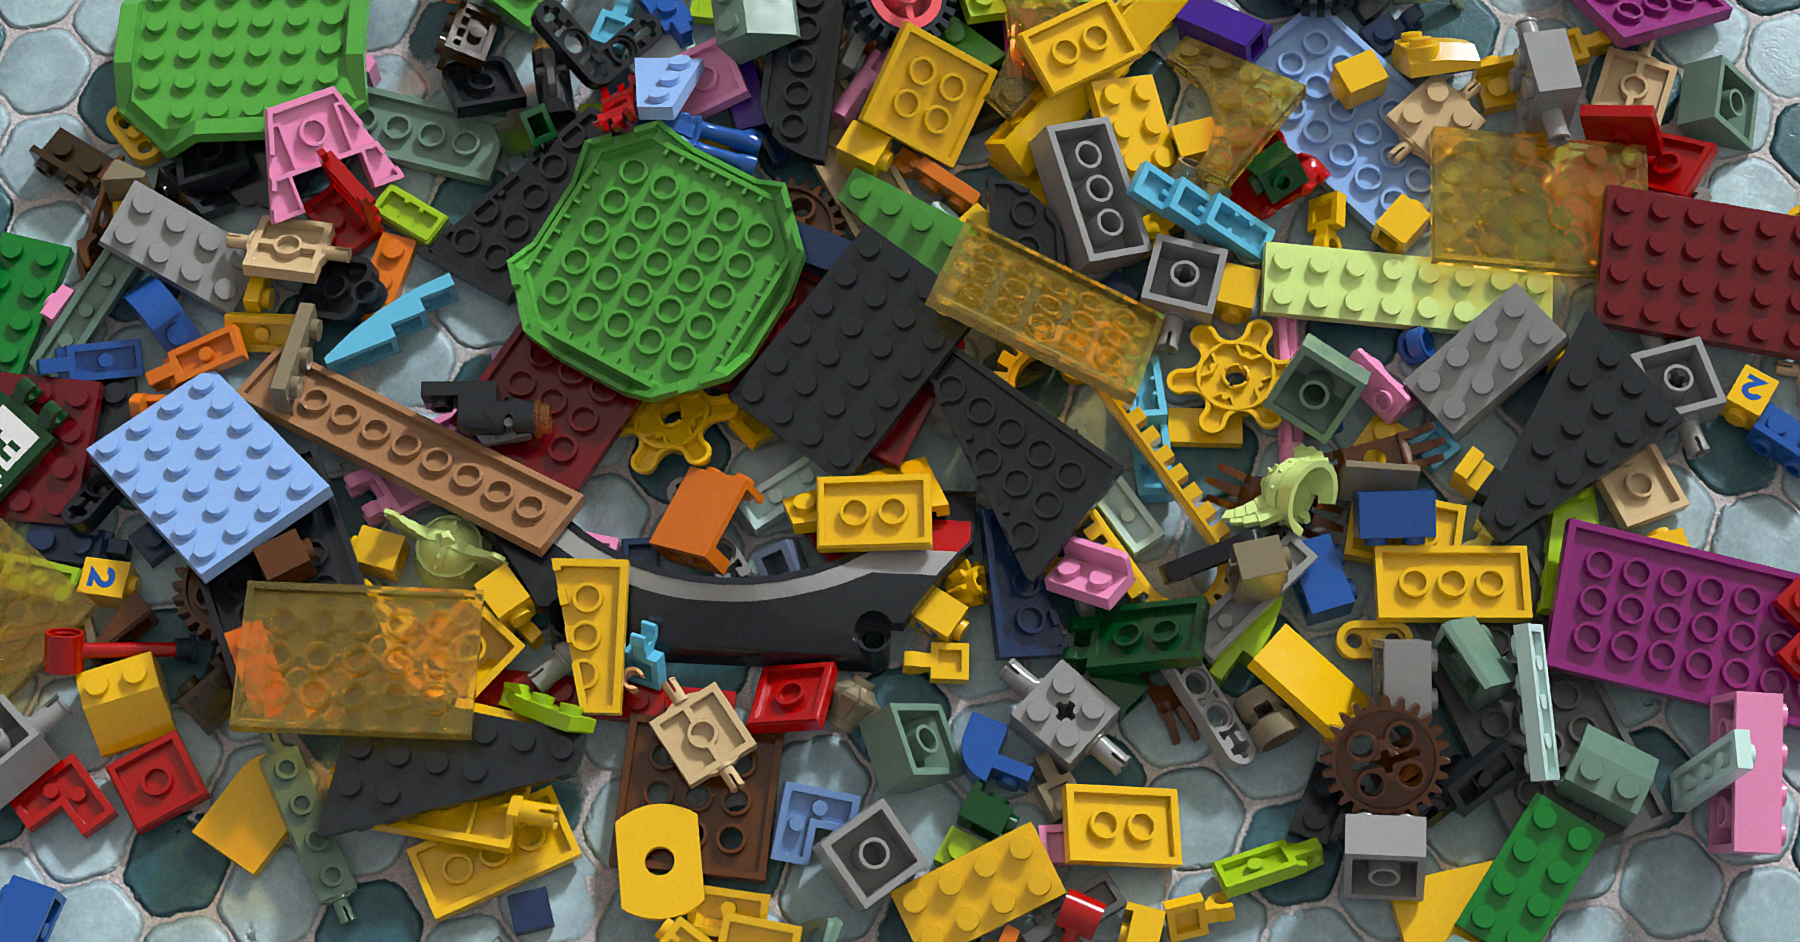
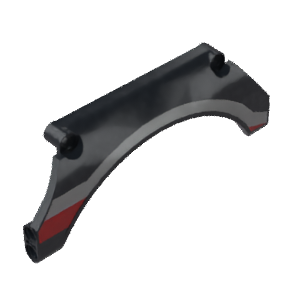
[481,490,976,674]

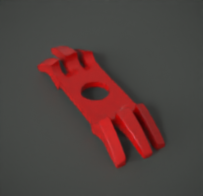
[593,72,638,133]

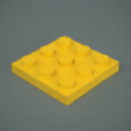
[858,21,998,168]

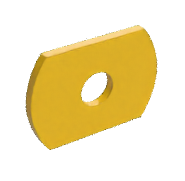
[615,804,705,921]

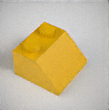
[75,651,178,759]

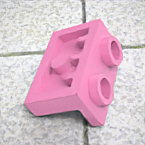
[1349,348,1419,425]
[1044,536,1135,611]

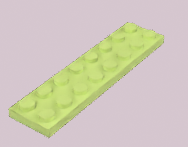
[1260,241,1554,334]

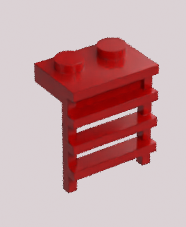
[303,148,386,256]

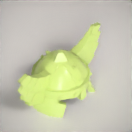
[1221,443,1338,537]
[384,508,509,595]

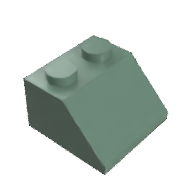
[711,0,801,65]
[1676,55,1759,152]
[1262,333,1371,445]
[1432,616,1516,714]
[858,703,965,794]
[1555,724,1659,828]

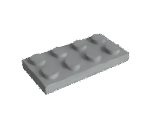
[98,180,250,315]

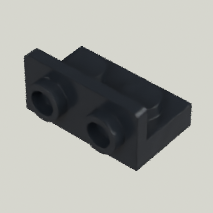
[154,162,237,221]
[1288,761,1366,852]

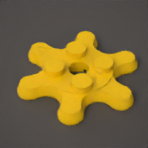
[1166,319,1291,436]
[619,389,739,475]

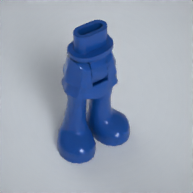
[636,112,763,176]

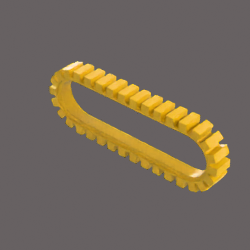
[993,328,1231,608]

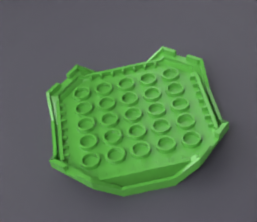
[113,0,373,160]
[507,120,806,403]

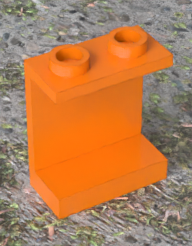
[649,466,765,576]

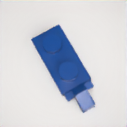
[636,0,694,49]
[36,338,145,381]

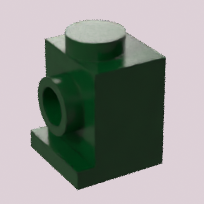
[957,780,1020,842]

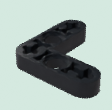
[531,0,663,90]
[61,468,125,536]
[1158,526,1285,585]

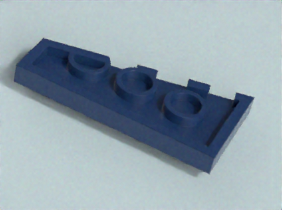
[978,509,1070,661]

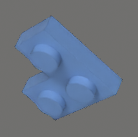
[769,781,861,866]

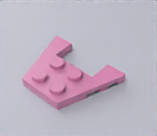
[263,86,404,225]

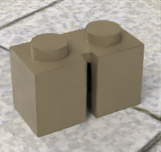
[1225,534,1292,607]

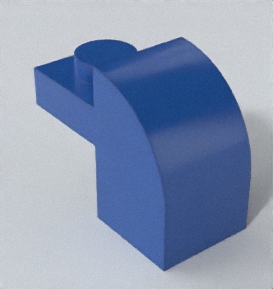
[121,275,202,353]
[961,712,1034,792]

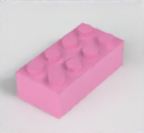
[1708,691,1788,856]

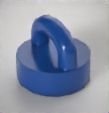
[1397,325,1436,365]

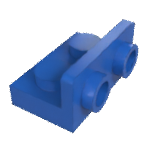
[1743,403,1800,478]

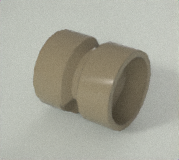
[1233,683,1303,753]

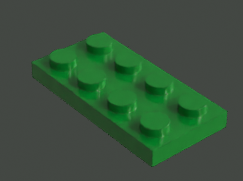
[0,231,74,374]
[1454,792,1606,942]

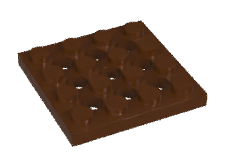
[608,713,785,884]

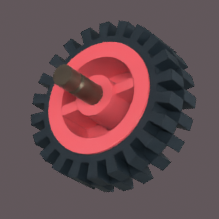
[842,0,957,52]

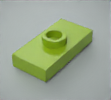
[374,183,450,247]

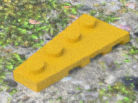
[782,456,950,535]
[551,558,630,716]

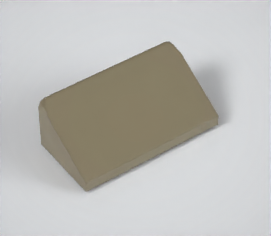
[101,159,153,207]
[1337,460,1420,501]

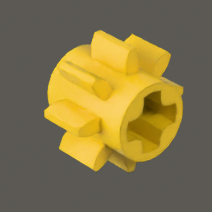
[945,559,987,608]

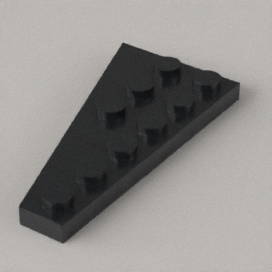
[416,106,620,306]

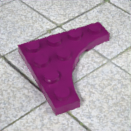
[1570,0,1733,49]

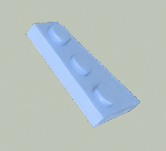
[635,55,704,120]

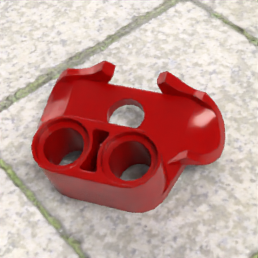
[1222,128,1331,221]

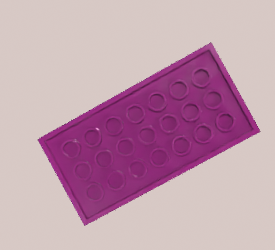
[1545,518,1800,730]

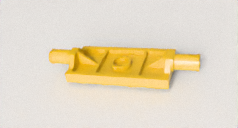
[327,765,561,855]

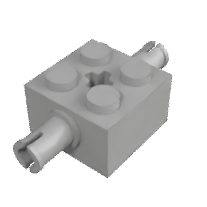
[1508,17,1582,147]
[1137,229,1229,355]
[1630,334,1727,460]
[998,658,1132,777]
[0,693,73,809]

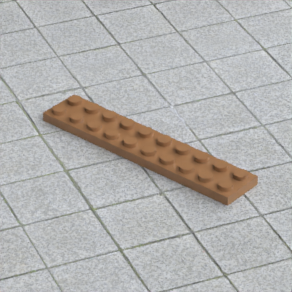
[236,345,585,557]

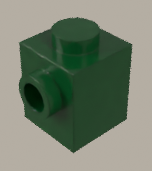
[493,103,558,158]
[1244,140,1309,204]
[1088,672,1149,723]

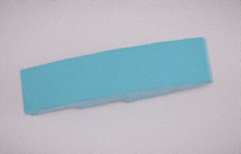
[1126,160,1276,262]
[324,273,459,375]
[1121,355,1175,504]

